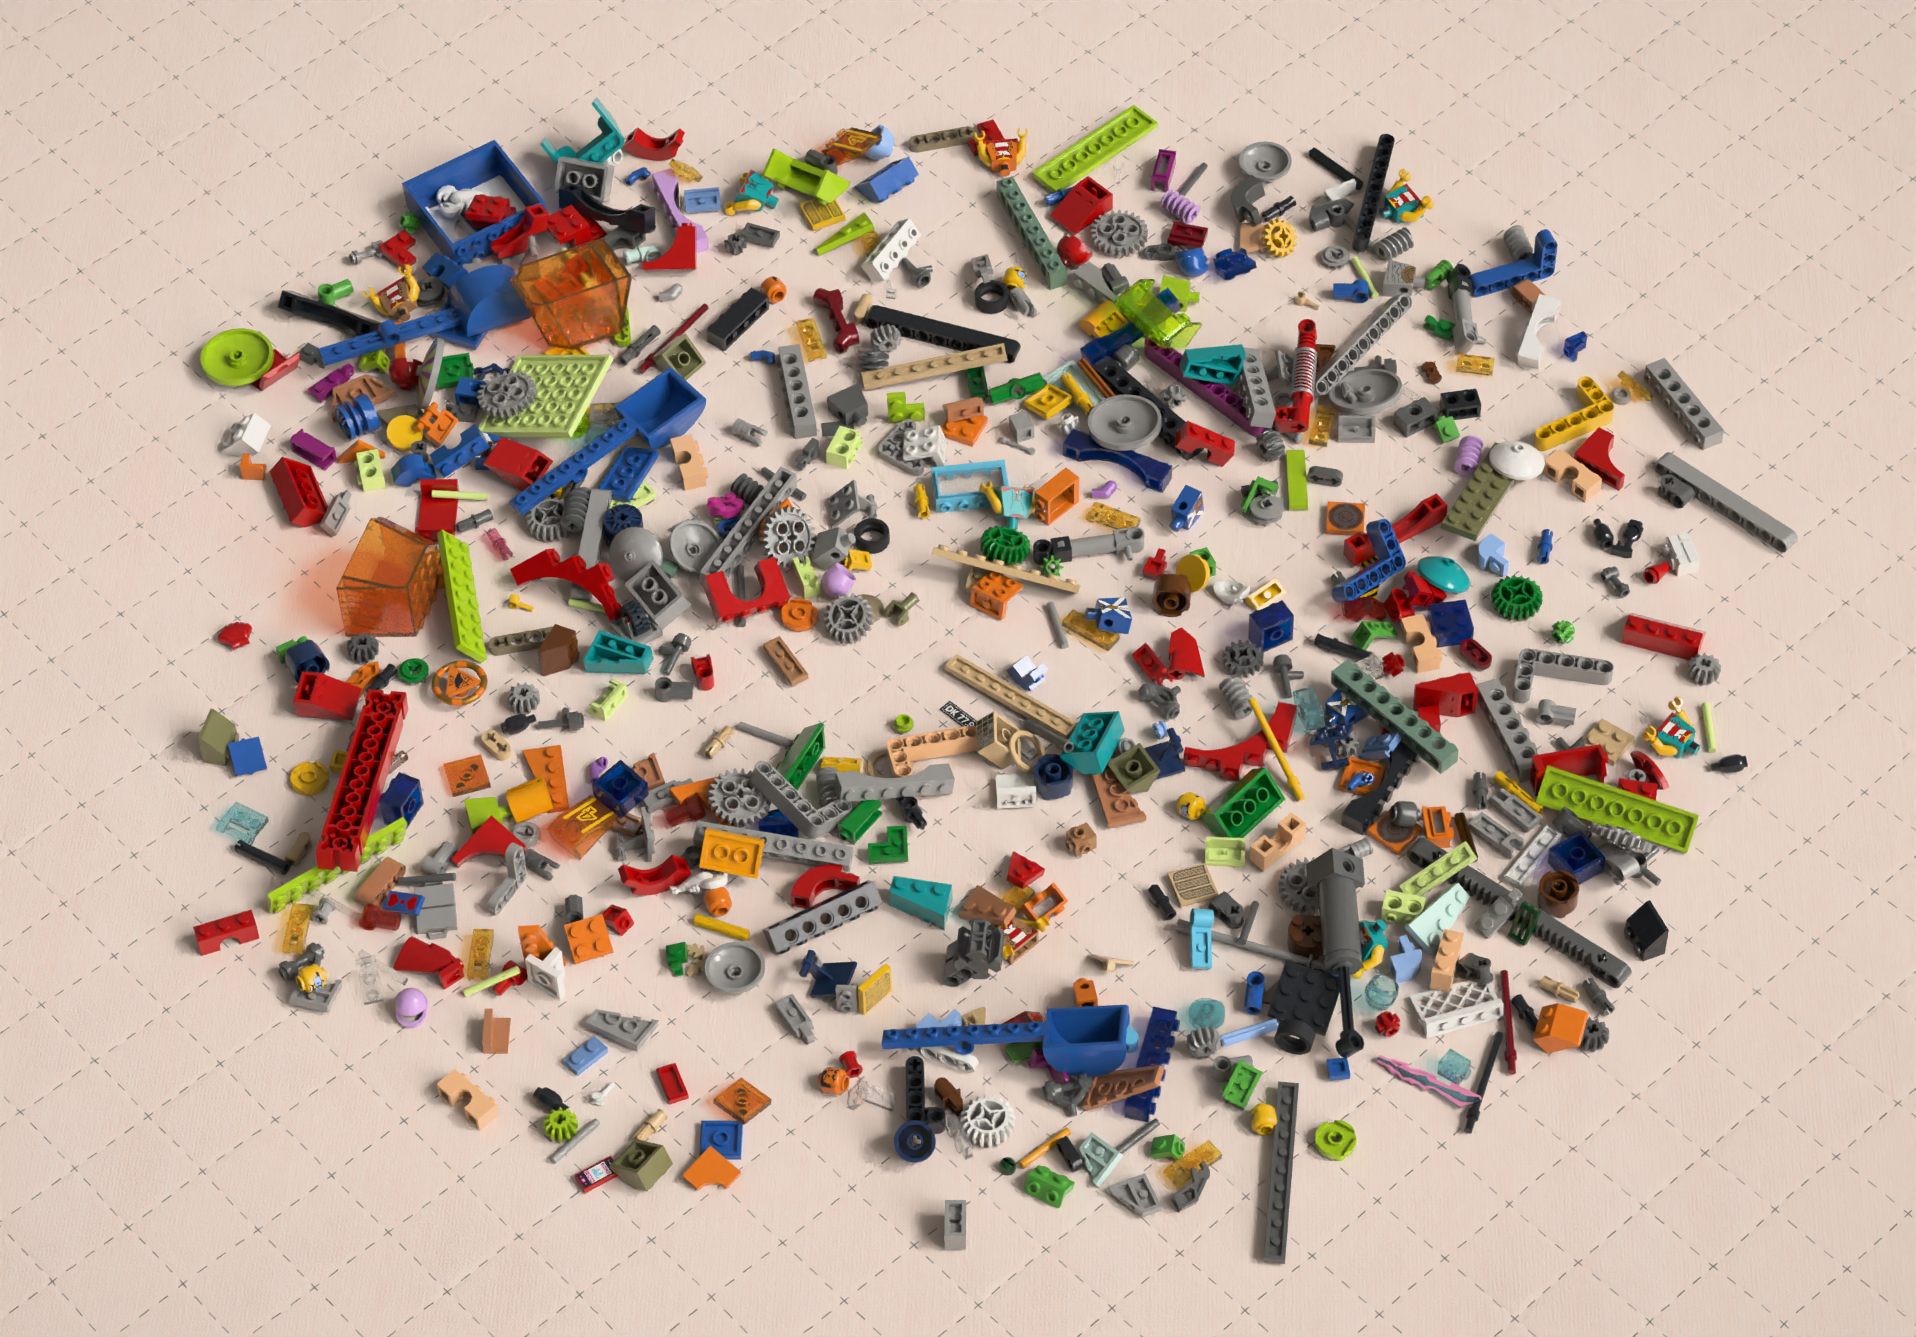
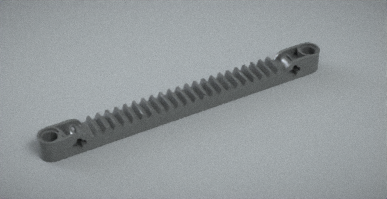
[1406,838,1632,988]

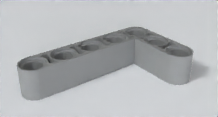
[1513,648,1614,703]
[750,761,852,839]

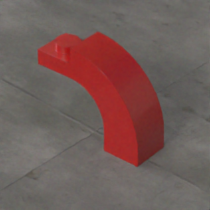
[623,128,685,161]
[618,855,691,895]
[790,864,860,909]

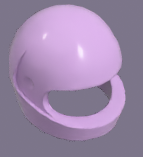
[821,563,856,598]
[395,988,428,1028]

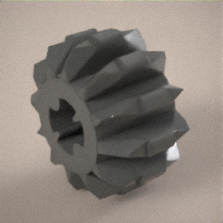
[1256,429,1285,462]
[347,632,379,664]
[1580,1017,1609,1052]

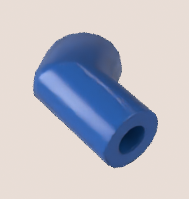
[625,167,651,186]
[750,350,776,364]

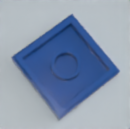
[699,1121,743,1160]

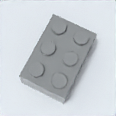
[553,156,615,202]
[624,560,691,629]

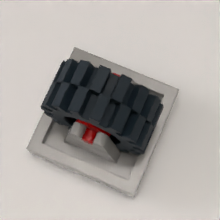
[610,599,663,645]

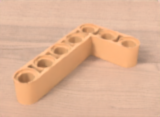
[886,726,977,778]

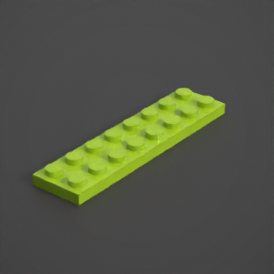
[1032,105,1158,193]
[437,530,487,663]
[1536,765,1700,853]
[266,817,407,913]

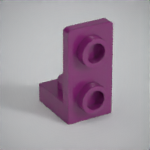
[1027,1048,1069,1084]

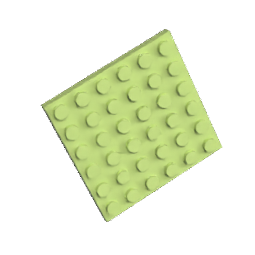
[478,354,613,438]

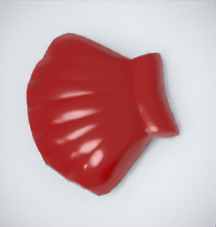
[218,622,253,650]

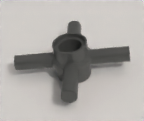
[1613,845,1661,886]

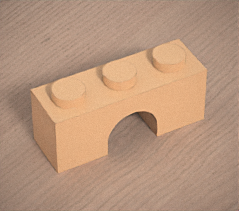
[670,434,708,491]
[1543,449,1602,503]
[1400,614,1442,673]
[1250,813,1306,871]
[1430,929,1464,993]
[437,1069,498,1130]

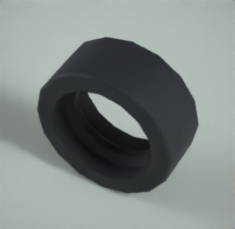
[975,280,1009,314]
[854,518,890,554]
[1274,1019,1316,1055]

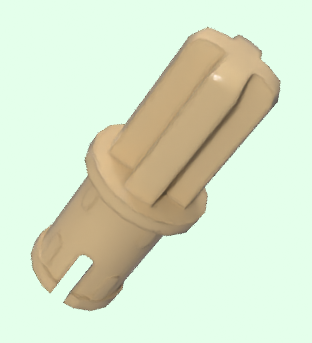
[702,725,734,759]
[1539,976,1580,1003]
[633,1109,668,1141]

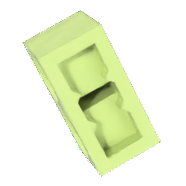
[826,426,863,469]
[354,449,386,492]
[1381,890,1426,925]

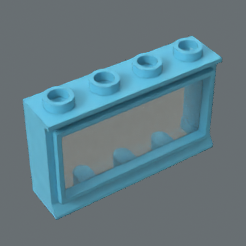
[931,460,1009,513]

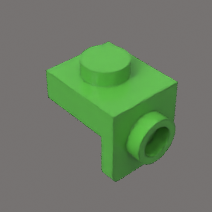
[1431,416,1460,444]
[1150,1134,1185,1163]

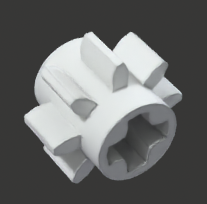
[1058,413,1081,436]

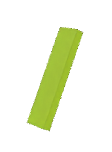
[1286,450,1308,510]

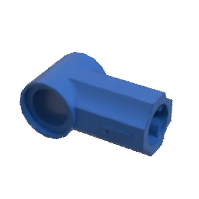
[1333,279,1369,303]
[1243,971,1265,1015]

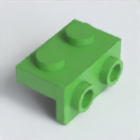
[1220,1059,1263,1110]
[1023,1165,1075,1208]

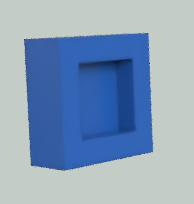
[1326,1058,1350,1081]

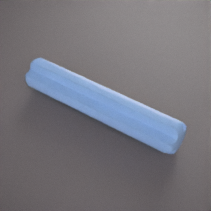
[1220,1018,1278,1046]

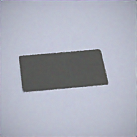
[821,421,854,437]

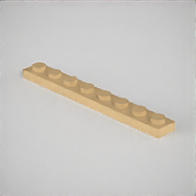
[861,343,1008,390]
[931,544,1081,593]
[945,654,1077,740]

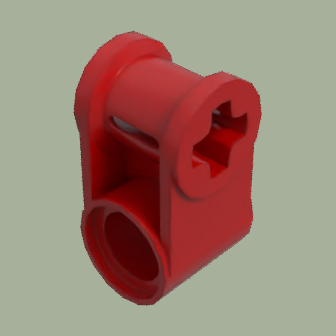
[1383,588,1415,623]
[691,654,714,691]

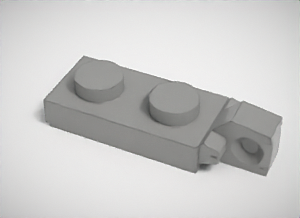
[971,254,993,283]
[320,490,352,537]
[640,778,693,813]
[1474,888,1524,938]
[775,994,815,1044]

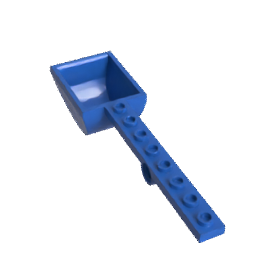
[318,264,535,366]
[509,367,706,516]
[882,1005,1130,1077]

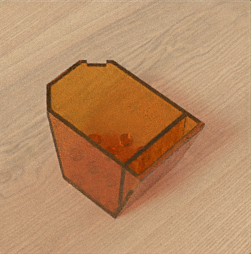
[510,237,632,350]
[336,516,442,637]

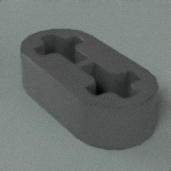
[1307,466,1343,487]

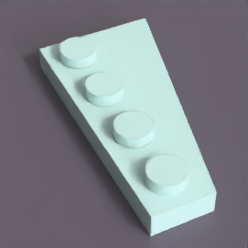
[1042,360,1105,412]
[1404,883,1470,954]

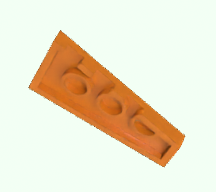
[522,745,569,813]
[518,925,566,966]

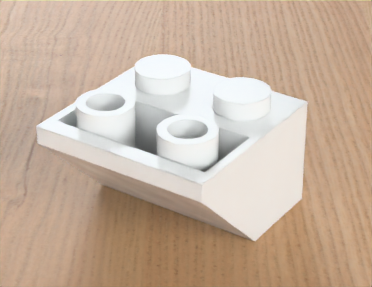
[221,413,271,457]

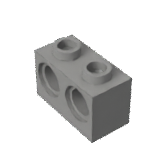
[944,1200,967,1249]

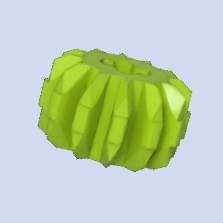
[543,1107,578,1143]

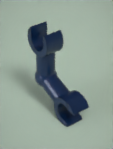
[473,363,510,380]

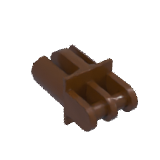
[934,1077,963,1116]

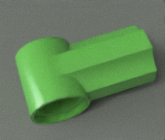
[318,279,354,305]

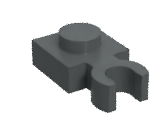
[298,343,325,369]
[446,403,478,423]
[795,438,820,470]

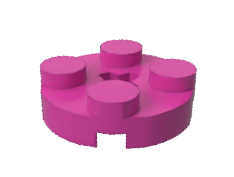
[707,493,744,518]

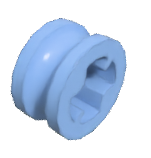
[1152,720,1168,740]

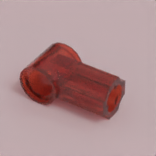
[664,795,706,827]
[358,904,401,931]

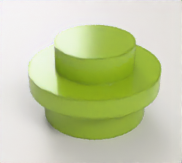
[894,714,913,733]

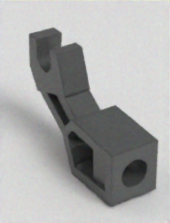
[1170,1161,1210,1212]

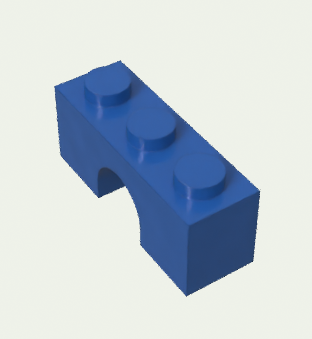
[422,253,468,290]
[429,424,490,478]

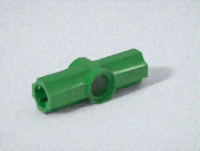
[988,372,1045,405]

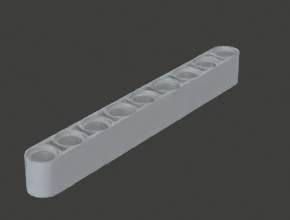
[1312,294,1412,398]
[1653,452,1798,552]

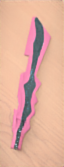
[1377,1055,1481,1107]

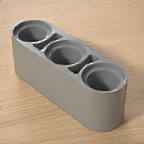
[1590,842,1640,881]

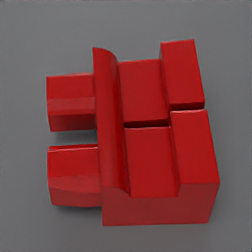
[1402,571,1447,609]

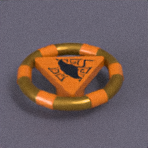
[432,661,488,706]

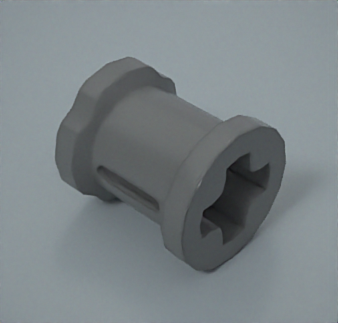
[411,441,429,462]

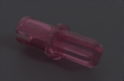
[487,528,513,560]

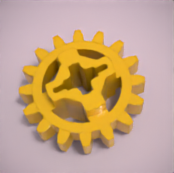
[1261,218,1298,258]

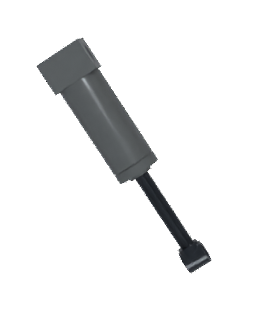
[1306,848,1365,1058]

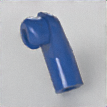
[1345,773,1374,792]

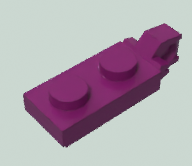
[308,363,355,403]

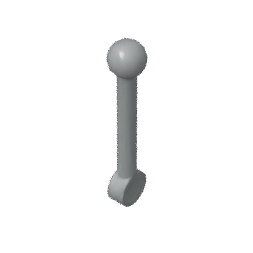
[1000,436,1035,455]

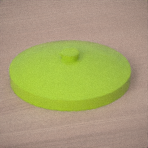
[200,328,274,386]

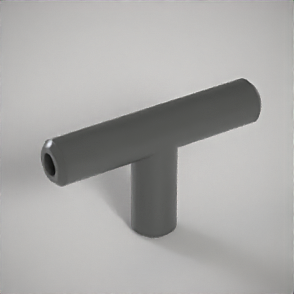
[1556,737,1586,750]

